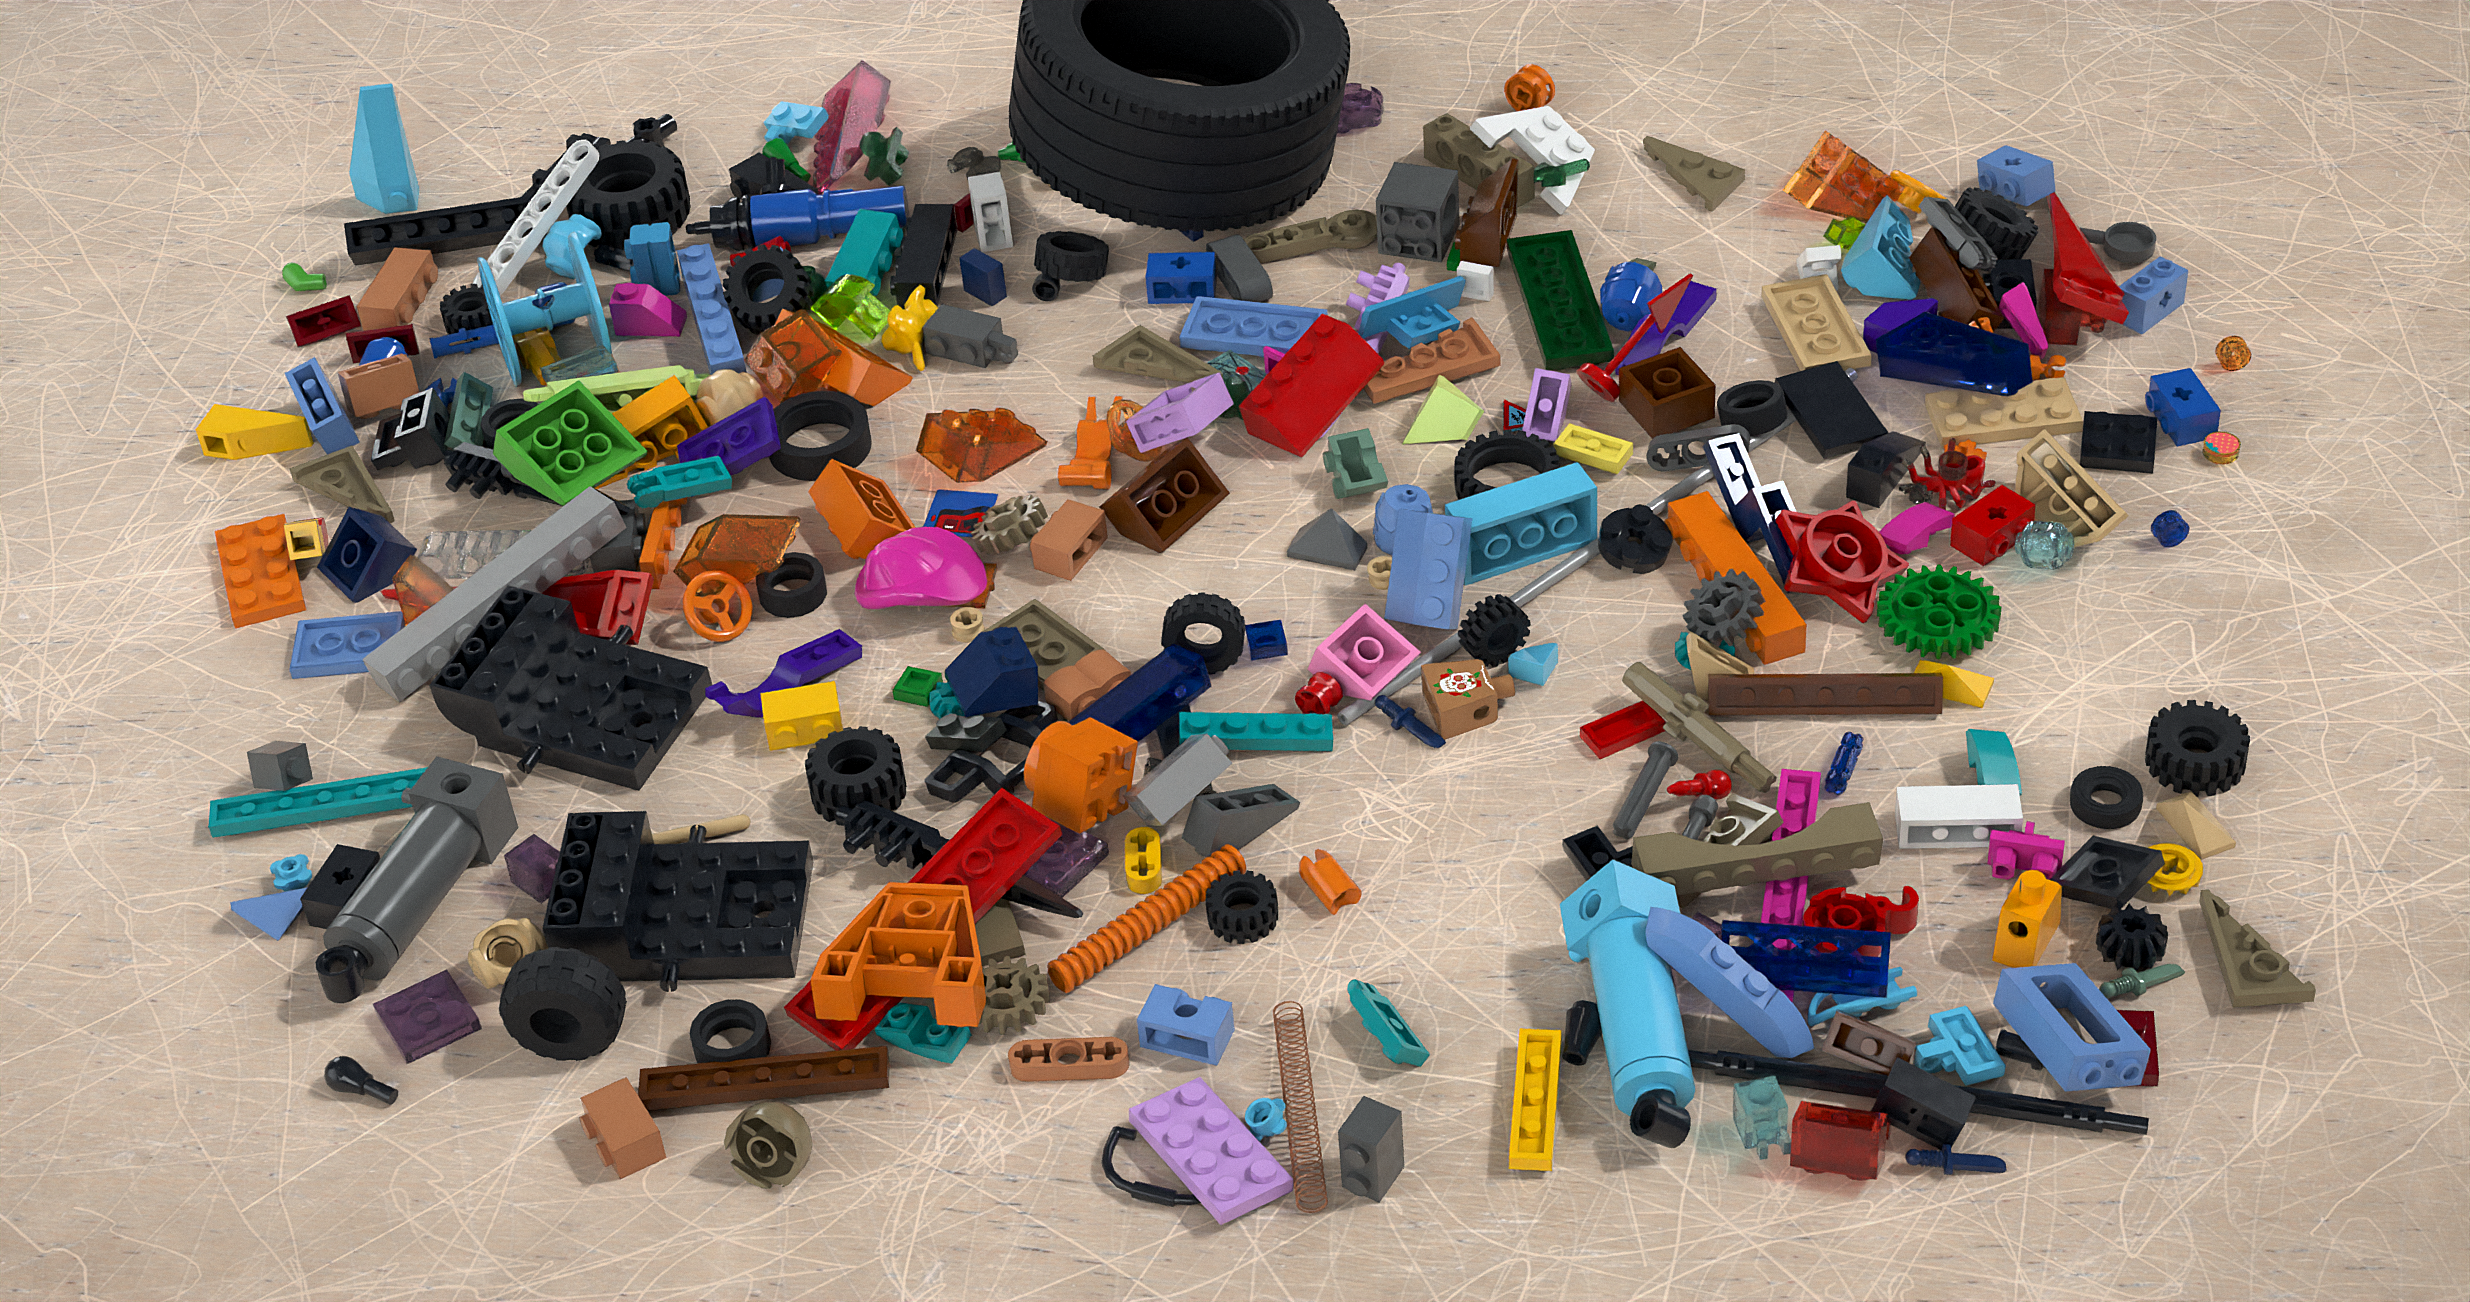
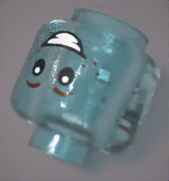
[2015,520,2074,570]

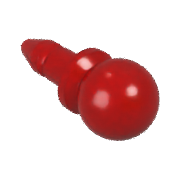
[1667,769,1732,799]

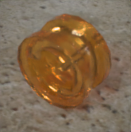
[2215,336,2252,371]

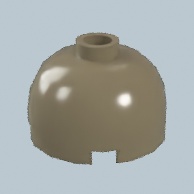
[724,1102,812,1189]

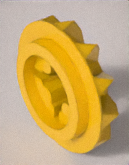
[2146,843,2203,897]

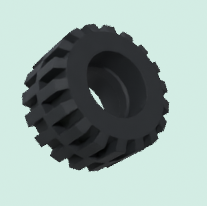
[722,244,814,337]
[805,726,907,826]

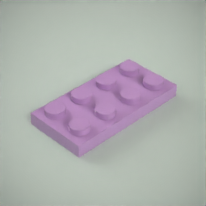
[1129,1077,1293,1225]

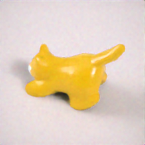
[882,285,938,371]

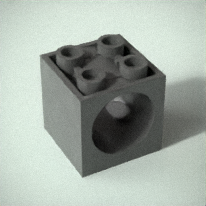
[1376,162,1460,263]

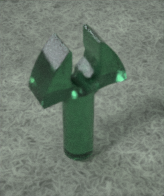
[1534,158,1590,187]

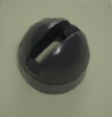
[1032,273,1060,301]

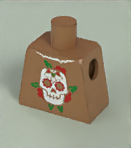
[1421,659,1515,740]

